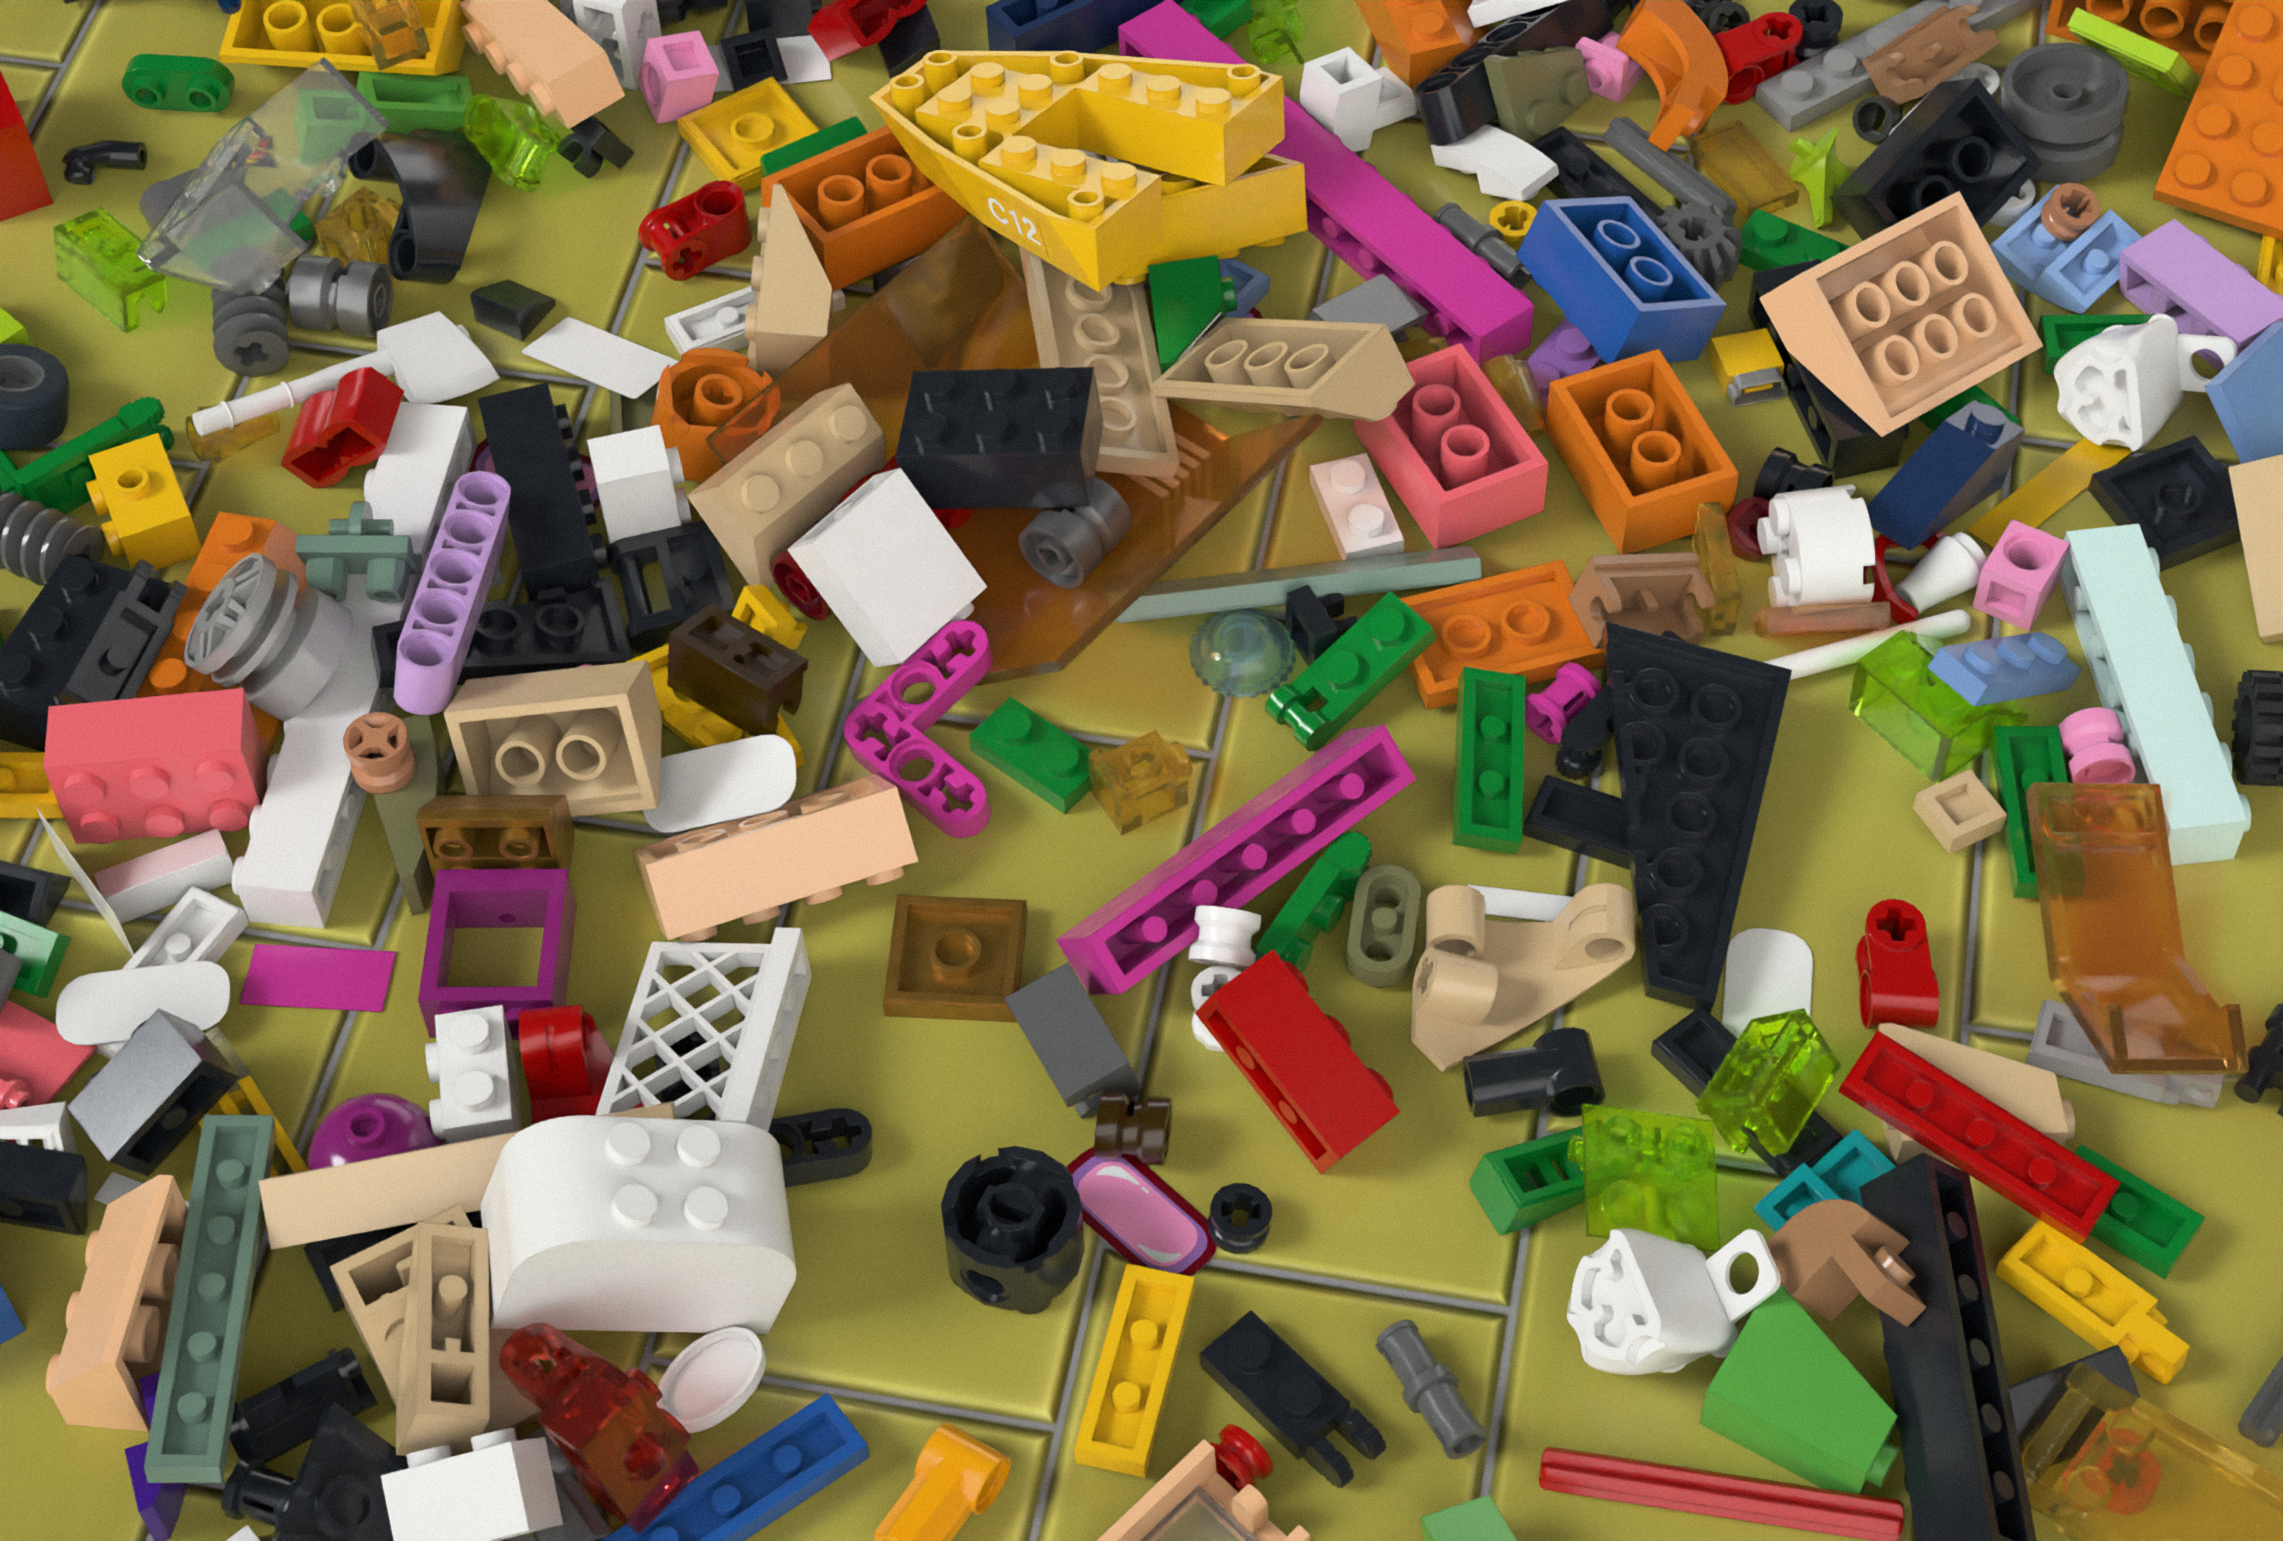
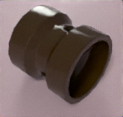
[1094,1090,1173,1166]

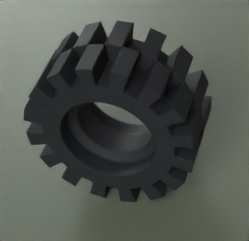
[2231,669,2283,787]

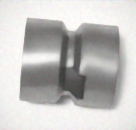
[289,254,393,337]
[1019,476,1133,589]

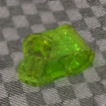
[463,93,561,192]

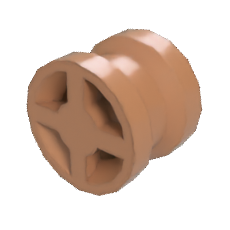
[343,712,417,794]

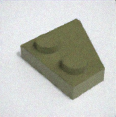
[1484,46,1592,144]

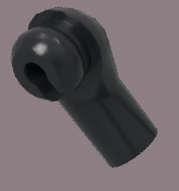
[62,140,147,185]

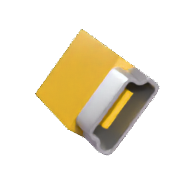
[1708,328,1788,408]

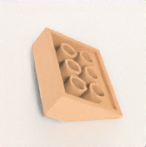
[1759,191,2043,437]

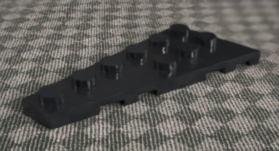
[1602,621,1792,1013]

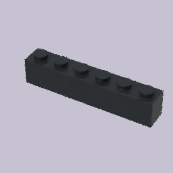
[1859,1153,2037,1541]

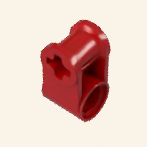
[1712,12,1803,105]
[638,180,752,281]
[1855,899,1939,1029]

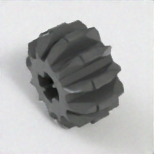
[1652,201,1742,293]

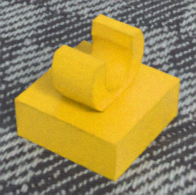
[732,584,808,650]

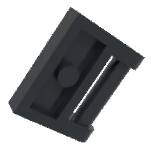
[607,520,736,653]

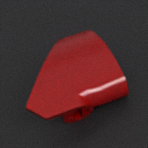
[519,1004,645,1125]

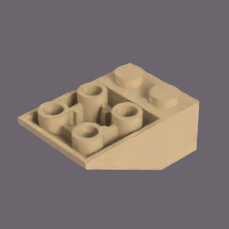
[745,184,834,400]
[330,1204,560,1434]

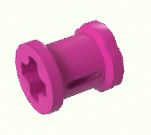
[1525,662,1602,745]

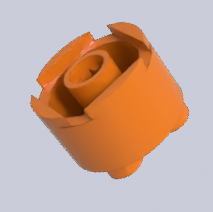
[649,348,779,483]

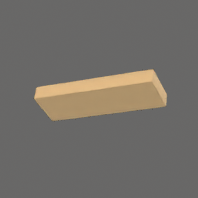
[2228,454,2283,644]

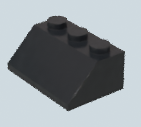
[1829,77,2043,241]

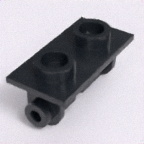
[229,1347,378,1464]

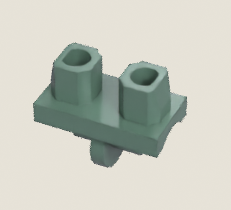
[295,501,422,602]

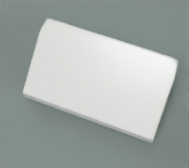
[94,828,234,924]

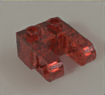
[499,1323,701,1534]

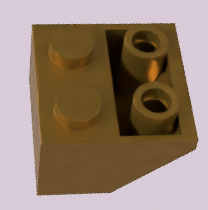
[416,795,575,881]

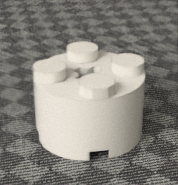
[1757,484,1875,617]

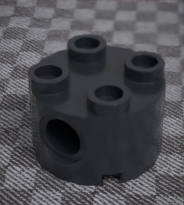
[941,1146,1085,1315]

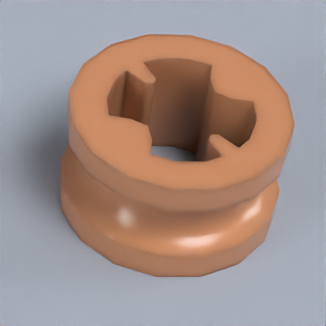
[2040,182,2101,242]

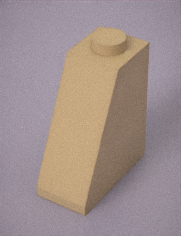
[1878,1023,2075,1170]

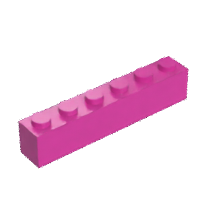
[1056,724,1416,995]

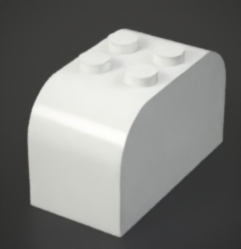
[480,1115,797,1334]

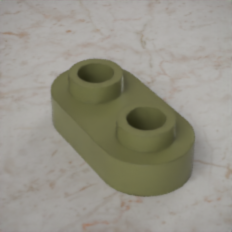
[1347,864,1421,987]

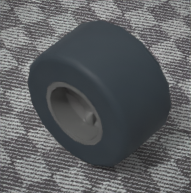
[0,344,69,450]

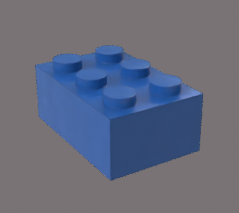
[1516,196,1727,364]

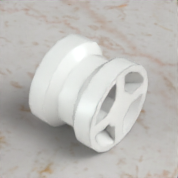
[1188,905,1262,970]

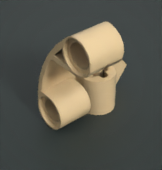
[1411,883,1635,1072]

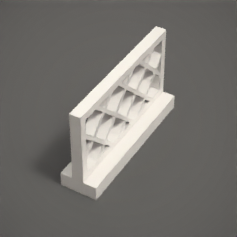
[595,927,812,1132]

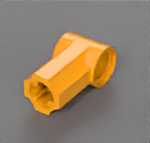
[874,1422,1011,1541]

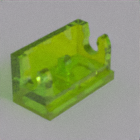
[53,207,170,334]
[1695,1008,1842,1155]

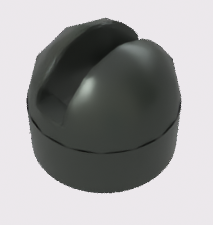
[1852,96,1903,142]

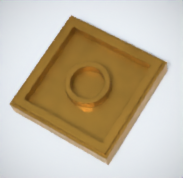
[883,895,1028,1022]

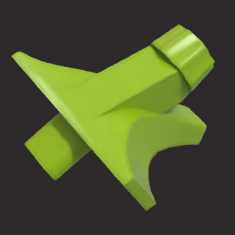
[1785,126,1851,229]

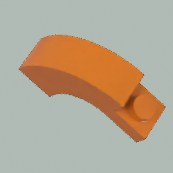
[1615,0,1728,152]

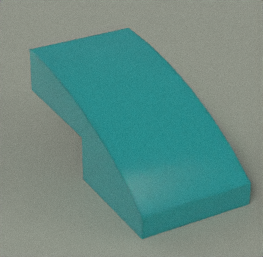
[1753,1128,1896,1233]

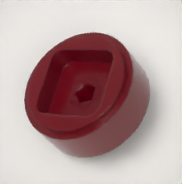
[1721,497,1771,562]

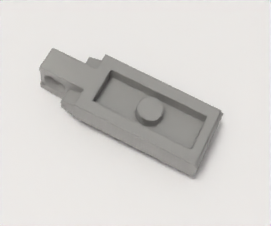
[2026,999,2226,1109]

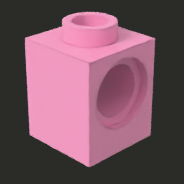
[637,30,719,124]
[1972,519,2070,632]

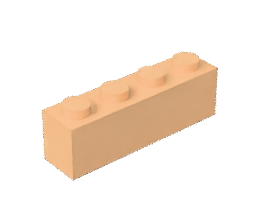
[459,0,625,129]

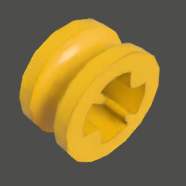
[1488,200,1537,252]

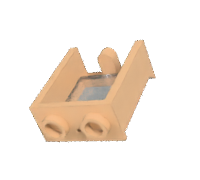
[1097,1439,1310,1541]

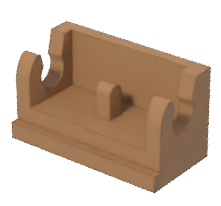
[1861,3,2000,104]
[1568,552,1715,649]

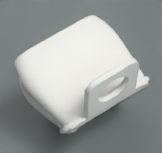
[2054,313,2237,452]
[1567,1228,1781,1375]

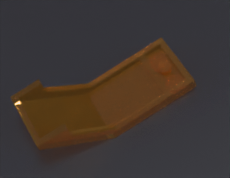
[2025,782,2249,1074]

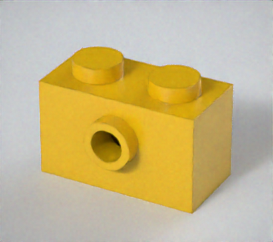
[85,433,202,571]

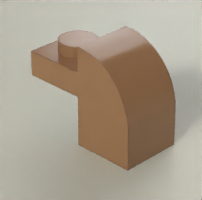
[1766,1199,1927,1327]

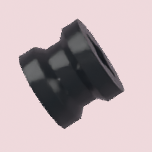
[1788,0,1843,63]

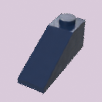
[1866,400,2025,551]

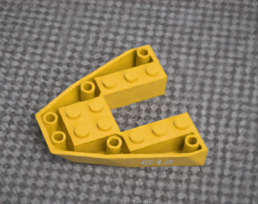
[868,50,1285,292]

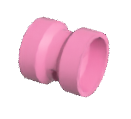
[2059,707,2136,797]

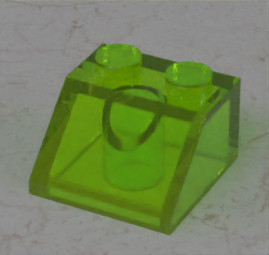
[1847,629,2028,784]

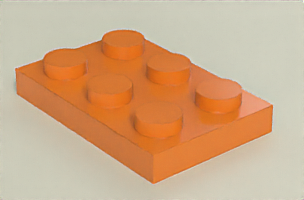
[1400,559,1605,710]

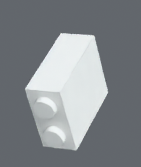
[787,468,987,668]

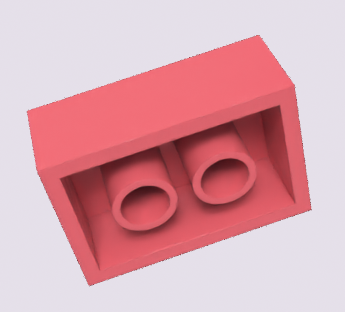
[1353,343,1548,549]
[43,688,269,844]

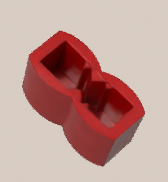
[807,0,928,61]
[281,367,404,488]

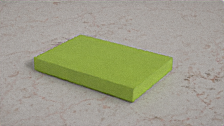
[2067,7,2201,102]

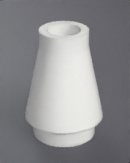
[1894,532,1987,614]

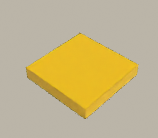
[677,76,820,193]

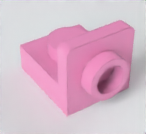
[1575,31,1647,104]

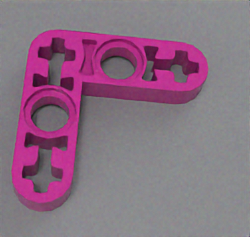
[843,620,993,838]

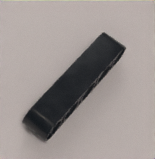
[1412,0,1614,145]

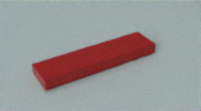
[1838,1030,2121,1246]

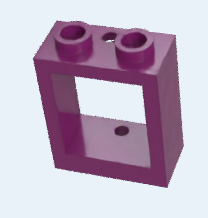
[418,869,577,1040]

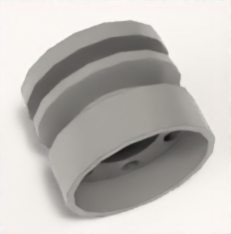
[184,552,353,721]

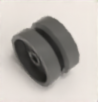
[2000,43,2130,183]

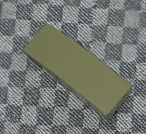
[373,715,447,916]

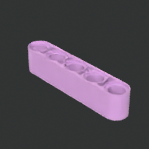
[394,471,511,715]

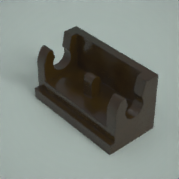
[667,603,808,737]

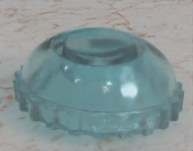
[1189,608,1296,699]

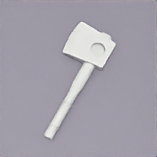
[192,311,500,436]

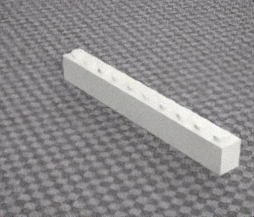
[232,401,477,929]

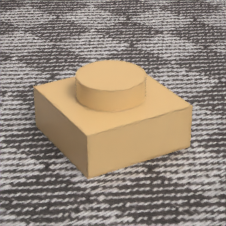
[1913,769,2007,854]

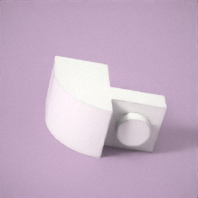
[1300,47,1418,152]

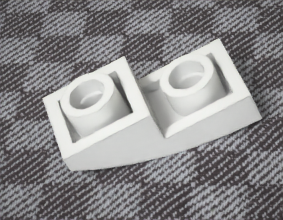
[1430,124,1559,201]

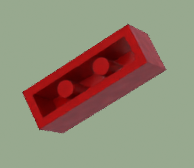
[1195,949,1401,1174]

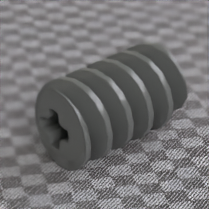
[210,247,289,377]
[0,487,105,586]

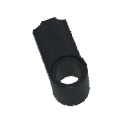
[1462,1027,1606,1118]

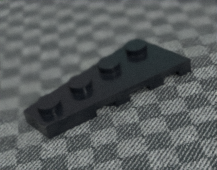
[370,576,632,689]
[271,1402,409,1541]

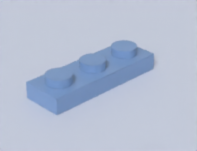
[1927,632,2082,707]

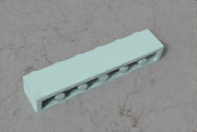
[2059,524,2251,867]

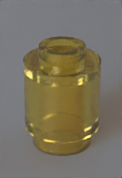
[1479,354,1548,440]

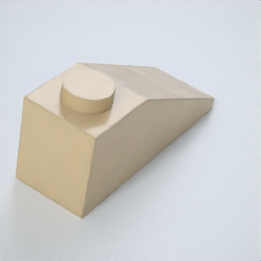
[396,1221,490,1456]

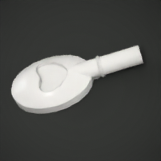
[606,1326,767,1494]

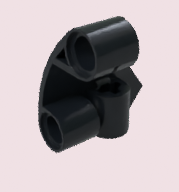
[347,128,499,285]

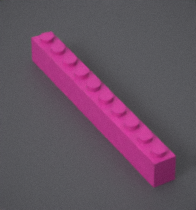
[1118,0,1534,374]

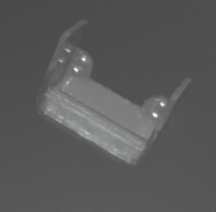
[135,57,390,296]

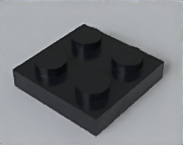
[2088,435,2241,572]

